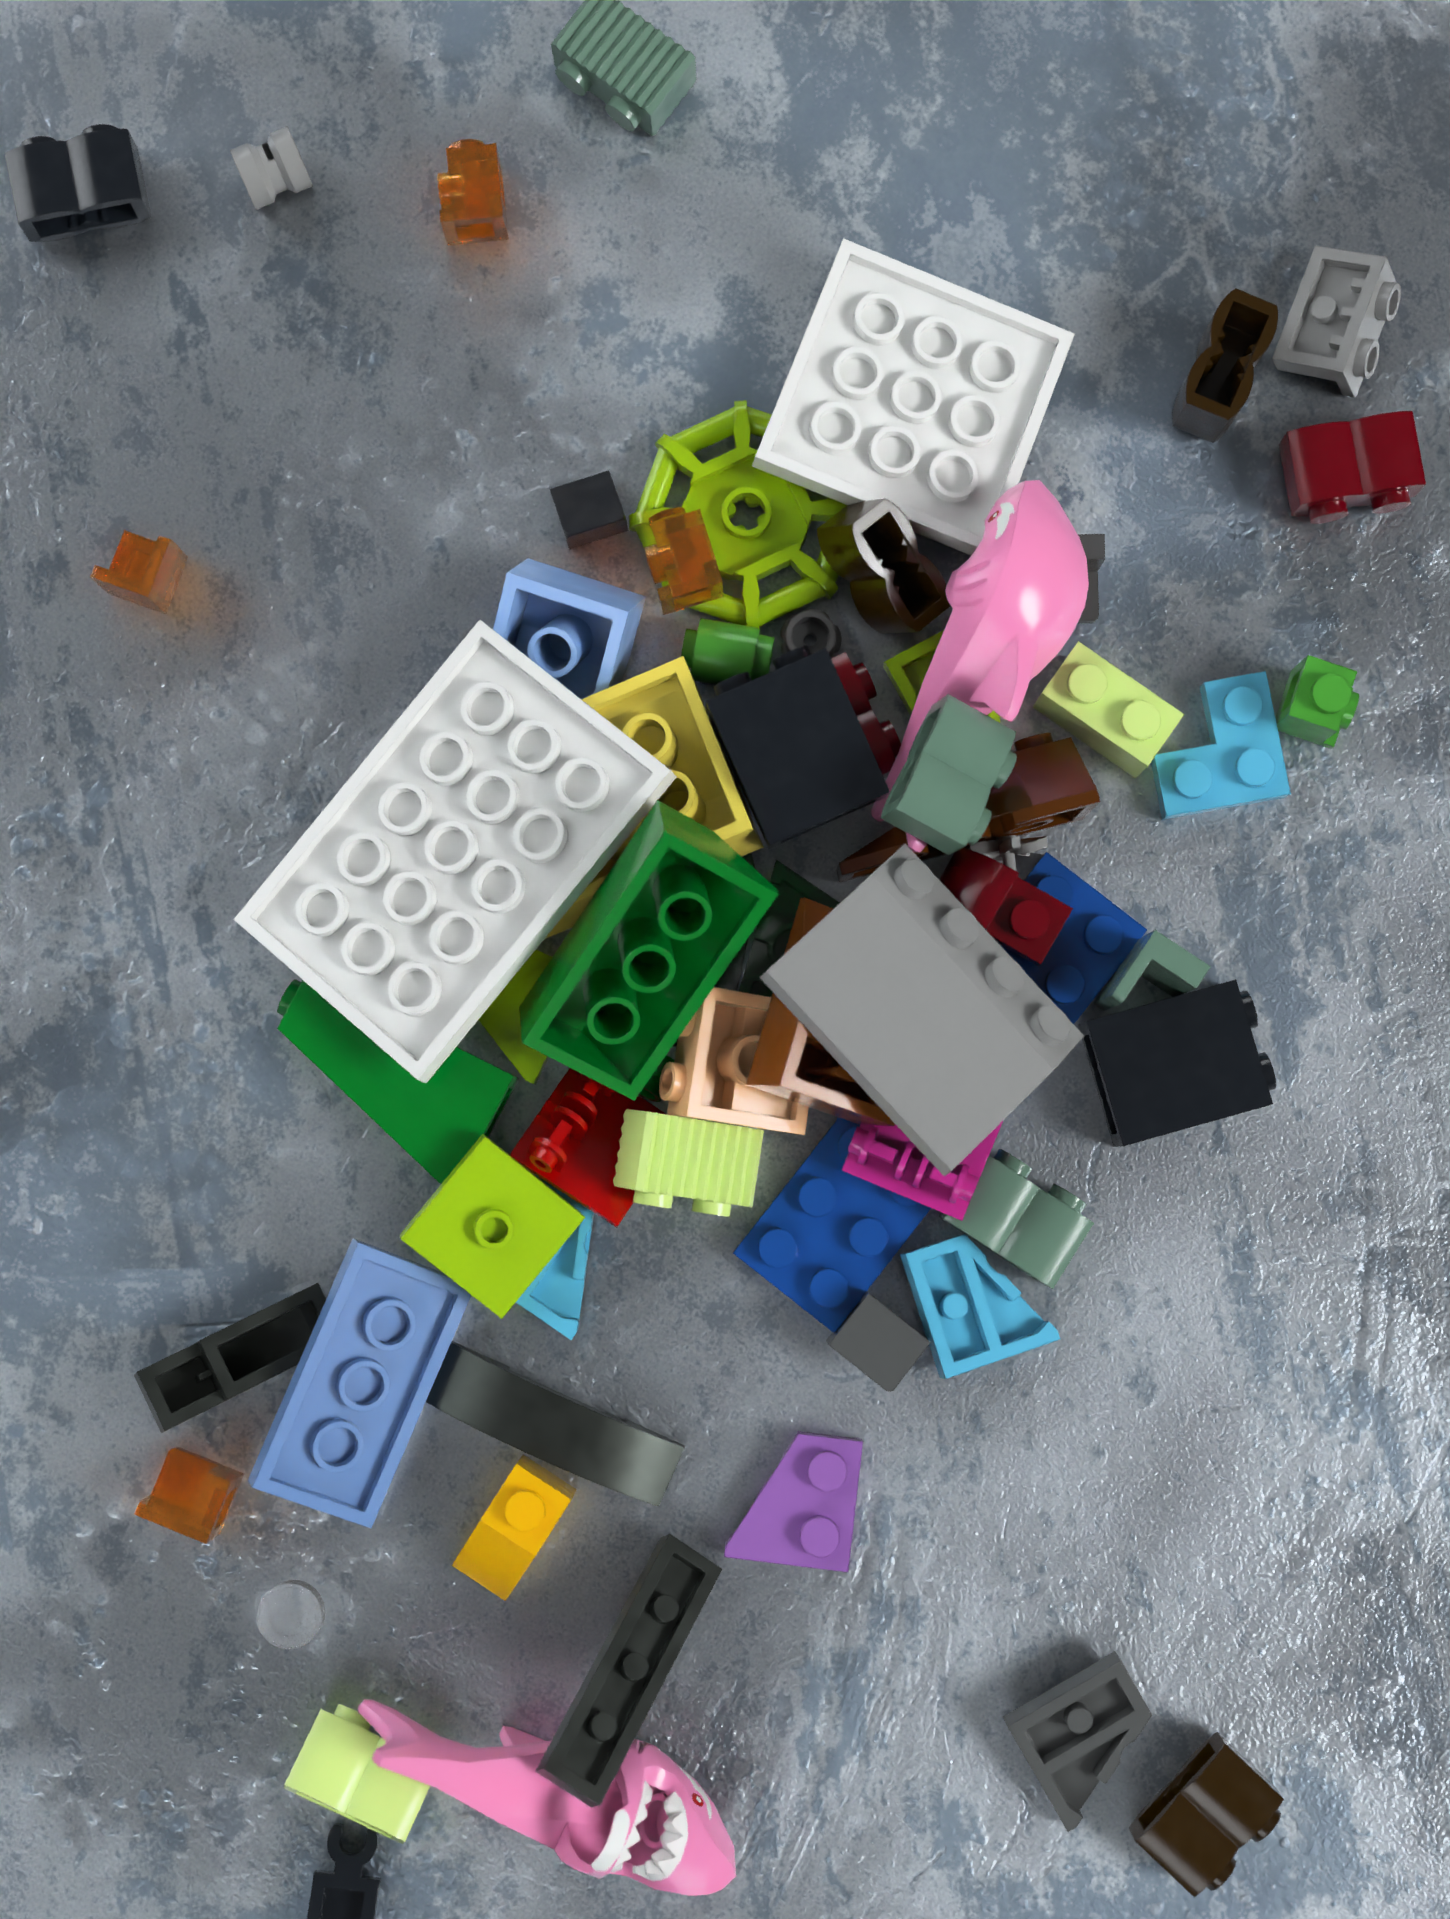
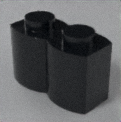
[5,124,151,242]

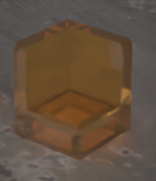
[90,530,188,614]
[135,1447,244,1544]

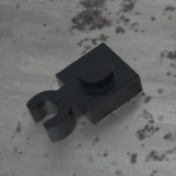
[307,1823,381,1919]

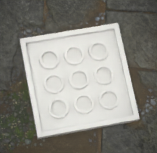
[752,238,1075,556]

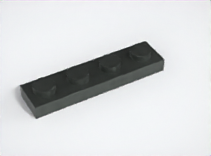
[536,1534,722,1807]

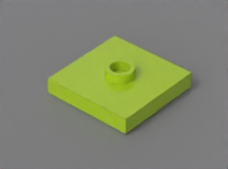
[399,1134,585,1319]

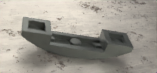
[426,1341,685,1507]

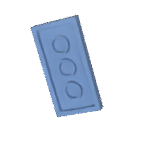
[248,1238,471,1528]

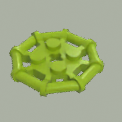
[629,400,847,628]

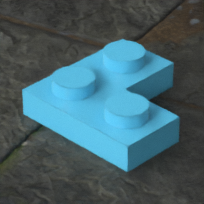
[1151,671,1291,820]

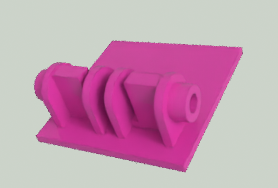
[842,1121,1003,1221]

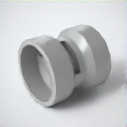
[230,126,313,210]

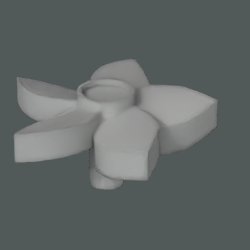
[970,835,1048,871]

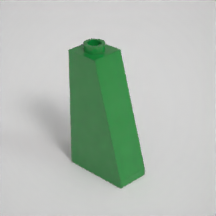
[277,979,519,1184]

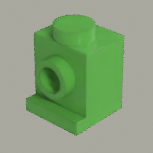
[1275,655,1359,749]

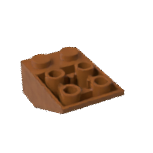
[746,898,895,1126]

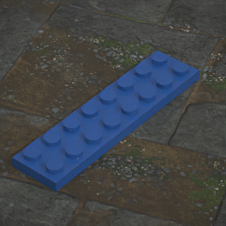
[733,852,1147,1333]

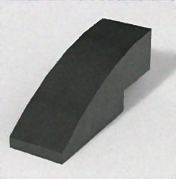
[134,1283,326,1433]

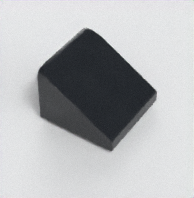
[550,470,628,550]

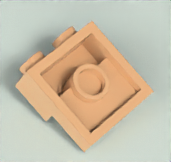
[659,987,809,1135]

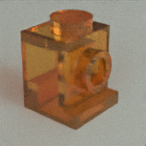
[437,139,509,246]
[643,507,724,615]

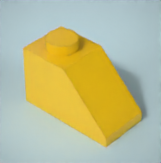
[452,1454,577,1601]

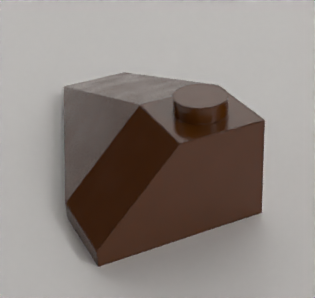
[836,733,1100,883]

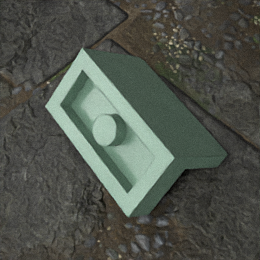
[1093,930,1211,1011]

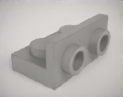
[1272,246,1401,397]

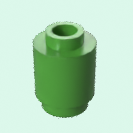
[681,618,775,685]

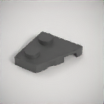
[1003,1651,1152,1832]

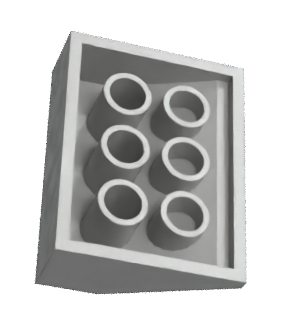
[759,844,1084,1176]

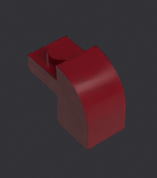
[939,848,1073,966]

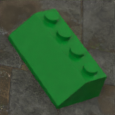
[519,800,778,1101]

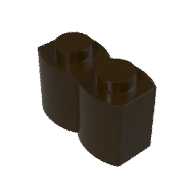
[1172,288,1278,443]
[817,498,951,634]
[1129,1732,1284,1897]

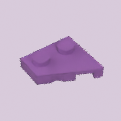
[724,1431,863,1572]

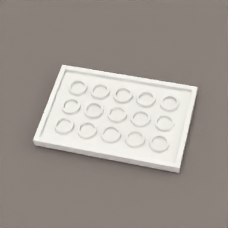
[233,619,677,1083]

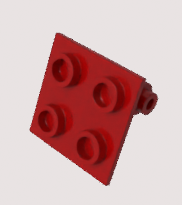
[509,1068,666,1228]

